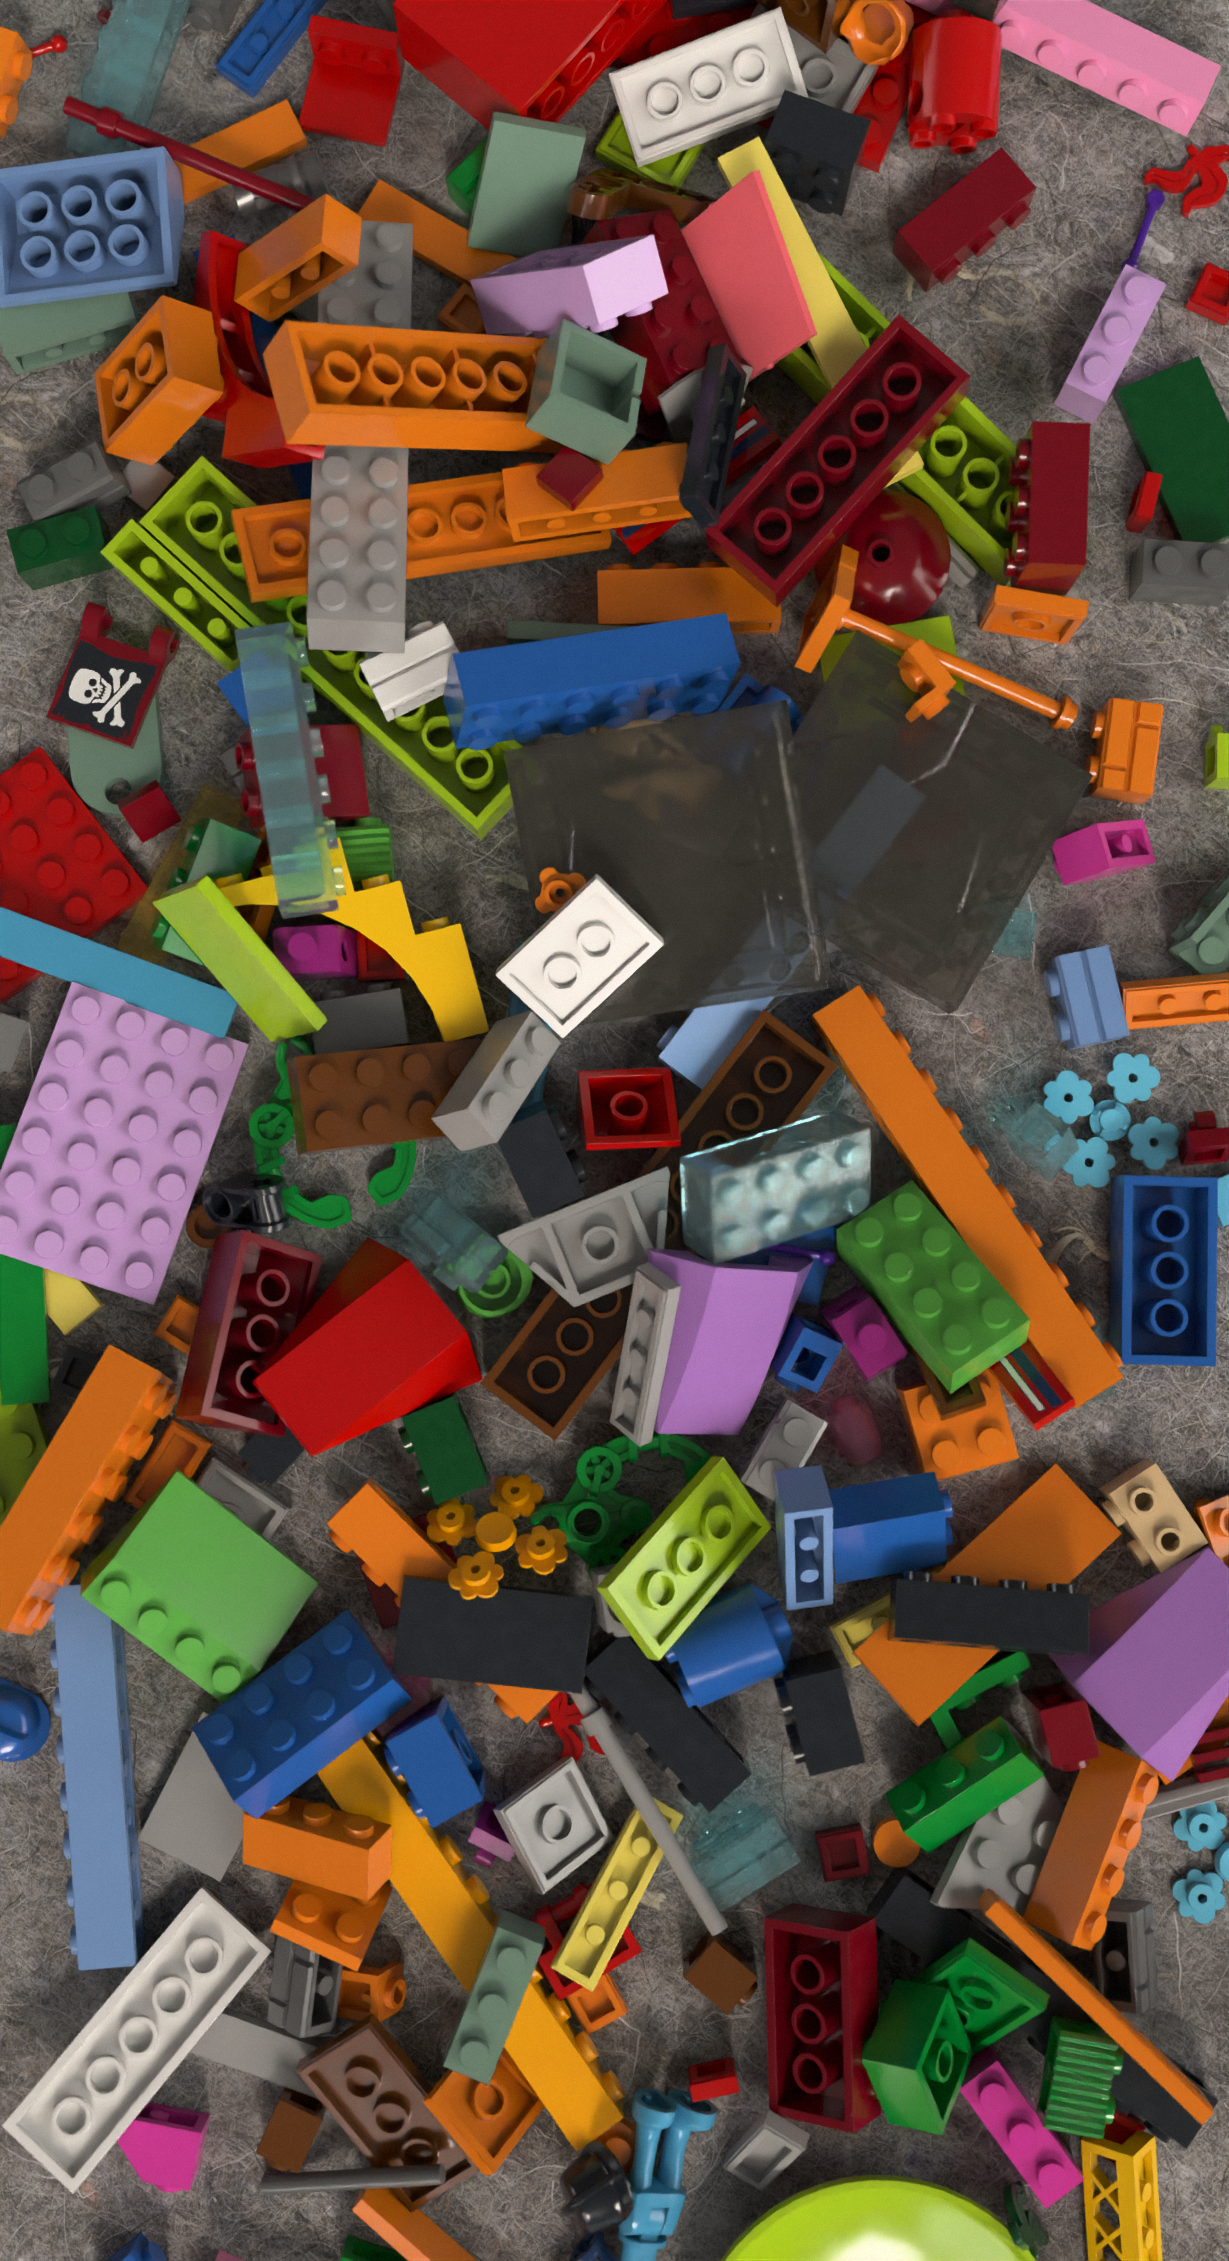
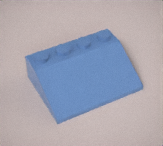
[0,146,185,308]

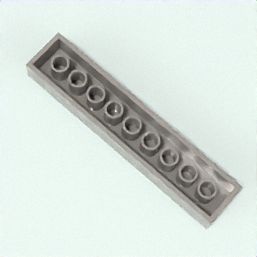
[307,221,413,653]

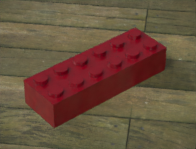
[705,314,970,608]

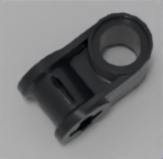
[202,1172,292,1234]

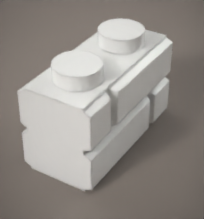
[359,621,459,722]

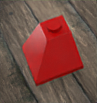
[576,1067,681,1150]

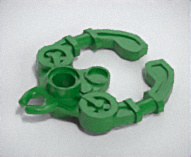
[248,1036,416,1229]
[529,1431,711,1581]

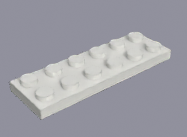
[2,1886,273,2193]

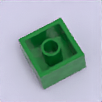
[862,1979,974,2135]

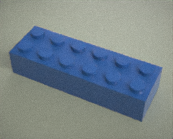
[443,613,741,750]

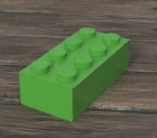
[836,1180,1030,1394]

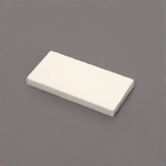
[609,7,808,168]

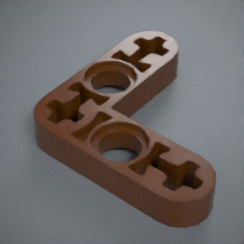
[566,168,718,224]

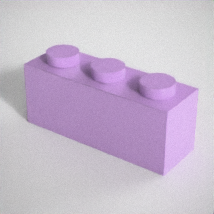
[1054,264,1166,424]

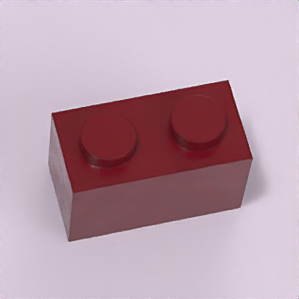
[1021,1680,1101,1771]

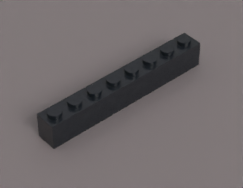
[867,1866,1219,2149]

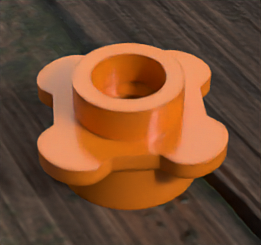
[535,867,586,914]

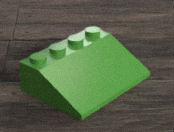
[80,1468,319,1703]

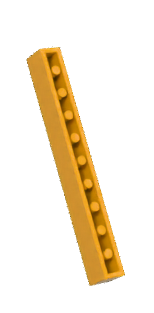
[316,1728,626,2152]

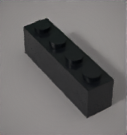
[888,1571,1090,1657]
[583,1635,751,1813]

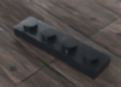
[679,343,747,528]

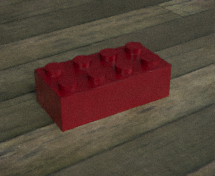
[580,209,742,416]
[764,1903,881,2134]

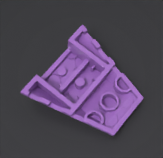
[647,1248,814,1435]
[1049,1546,1229,1782]

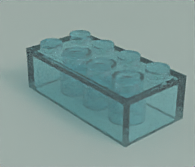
[680,1110,871,1265]

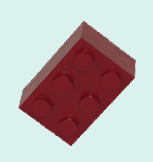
[1003,421,1090,595]

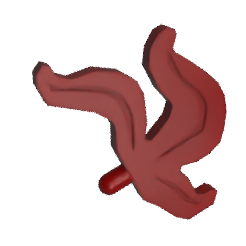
[1142,144,1229,218]
[539,1692,605,1763]

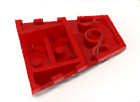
[252,1237,483,1457]

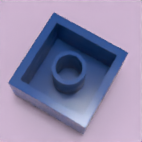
[384,1694,489,1828]

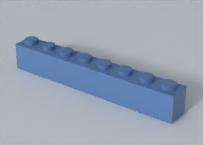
[49,1578,146,1971]

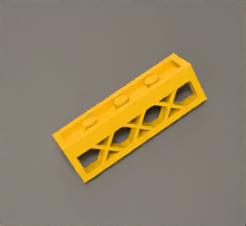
[1081,2130,1163,2261]

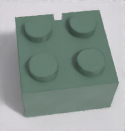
[525,318,647,465]

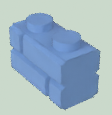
[1043,945,1130,1050]

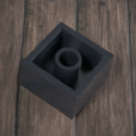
[765,90,871,216]
[498,1100,588,1219]
[773,1650,866,1777]

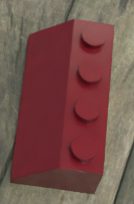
[175,1230,323,1437]

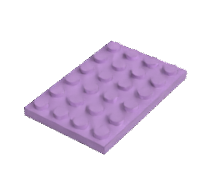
[0,982,249,1305]

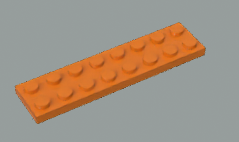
[231,472,612,603]

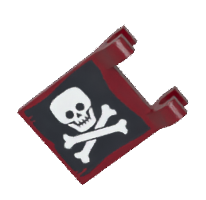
[46,601,180,749]

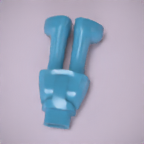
[618,2088,717,2261]

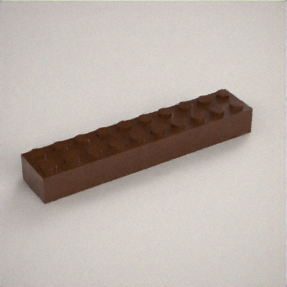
[480,1009,838,1441]

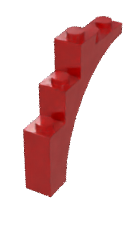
[193,230,325,469]

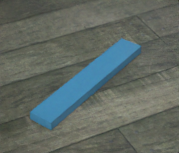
[0,907,239,1039]

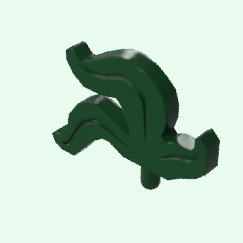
[1003,2180,1049,2260]

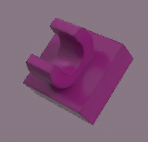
[468,1801,515,1869]

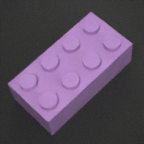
[470,234,669,338]

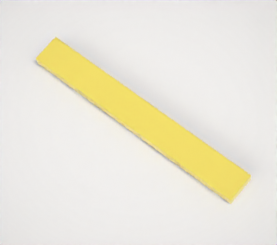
[718,137,924,488]

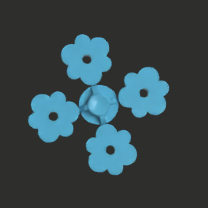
[1043,1053,1179,1188]
[1171,1801,1229,1924]

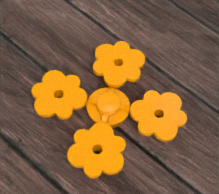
[427,1474,568,1600]

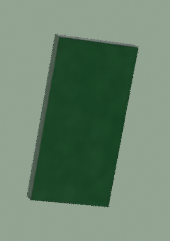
[1113,356,1229,543]

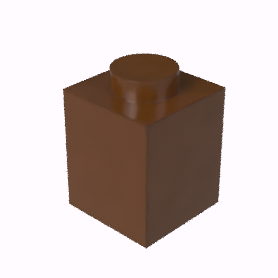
[682,1930,758,2015]
[256,2087,326,2174]

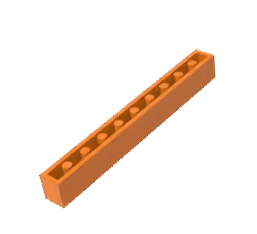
[811,985,1124,1409]

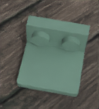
[1166,874,1229,975]

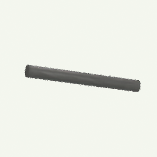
[261,2163,446,2195]

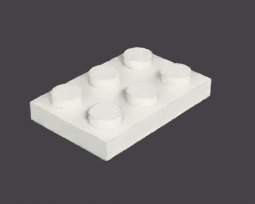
[496,873,664,1038]

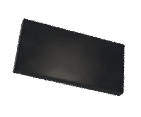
[392,1575,594,1694]

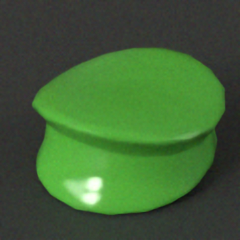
[454,1243,534,1318]

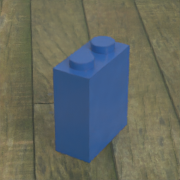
[828,1471,953,1584]

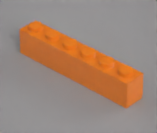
[326,1477,558,1724]

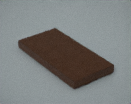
[295,2013,479,2213]

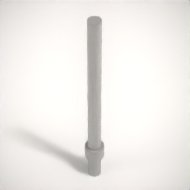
[569,1683,728,1936]

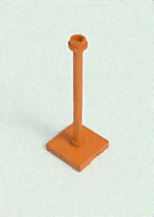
[794,544,1079,730]

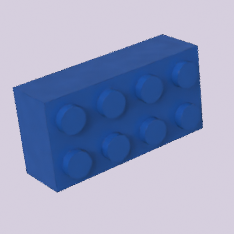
[1109,1175,1218,1367]
[191,1609,412,1820]

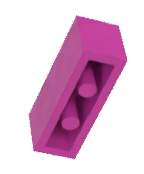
[960,2045,1084,2209]

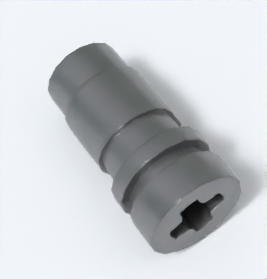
[232,149,330,217]

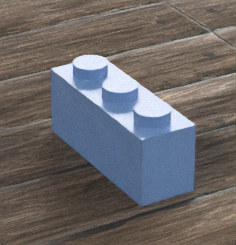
[774,1465,833,1611]

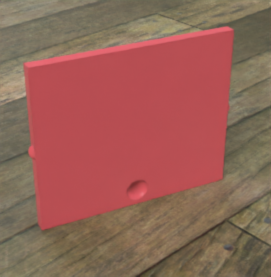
[681,170,817,382]

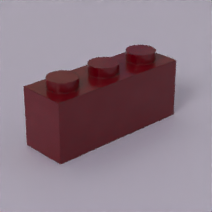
[892,147,1037,292]

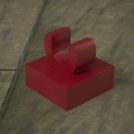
[1178,1110,1229,1166]

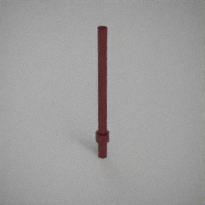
[63,95,316,212]

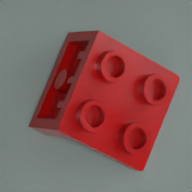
[299,15,405,147]

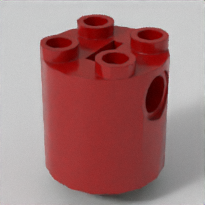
[908,9,1002,155]

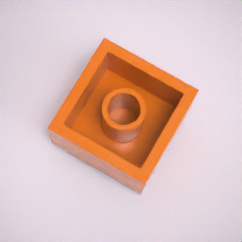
[896,1369,1019,1481]

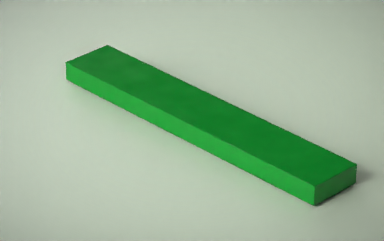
[0,1124,52,1406]

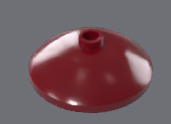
[814,490,951,626]

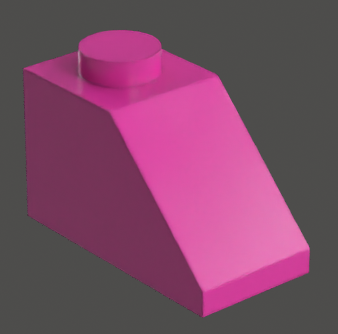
[1051,819,1156,885]
[117,2102,210,2193]

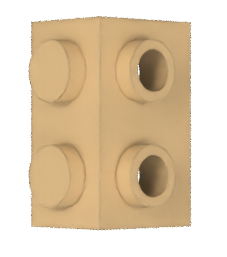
[1099,1459,1208,1573]

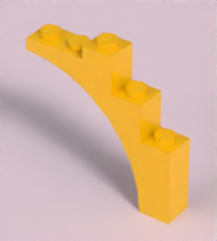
[214,831,489,1042]

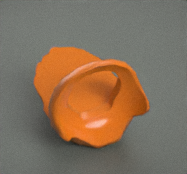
[840,0,914,65]

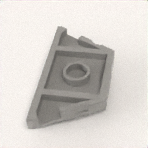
[497,1166,670,1307]
[929,1776,1064,1912]

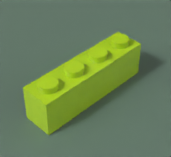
[100,518,276,673]

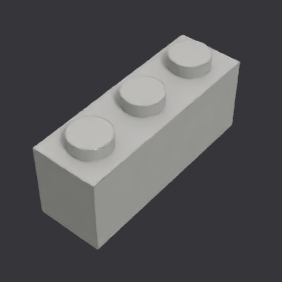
[431,1010,561,1151]

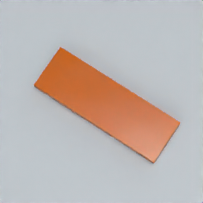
[852,1463,1122,1726]

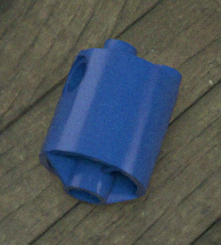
[665,1582,793,1708]

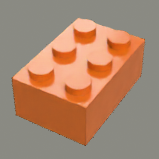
[94,295,224,466]

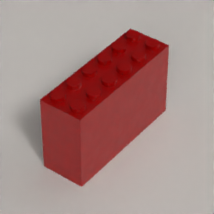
[393,0,668,130]

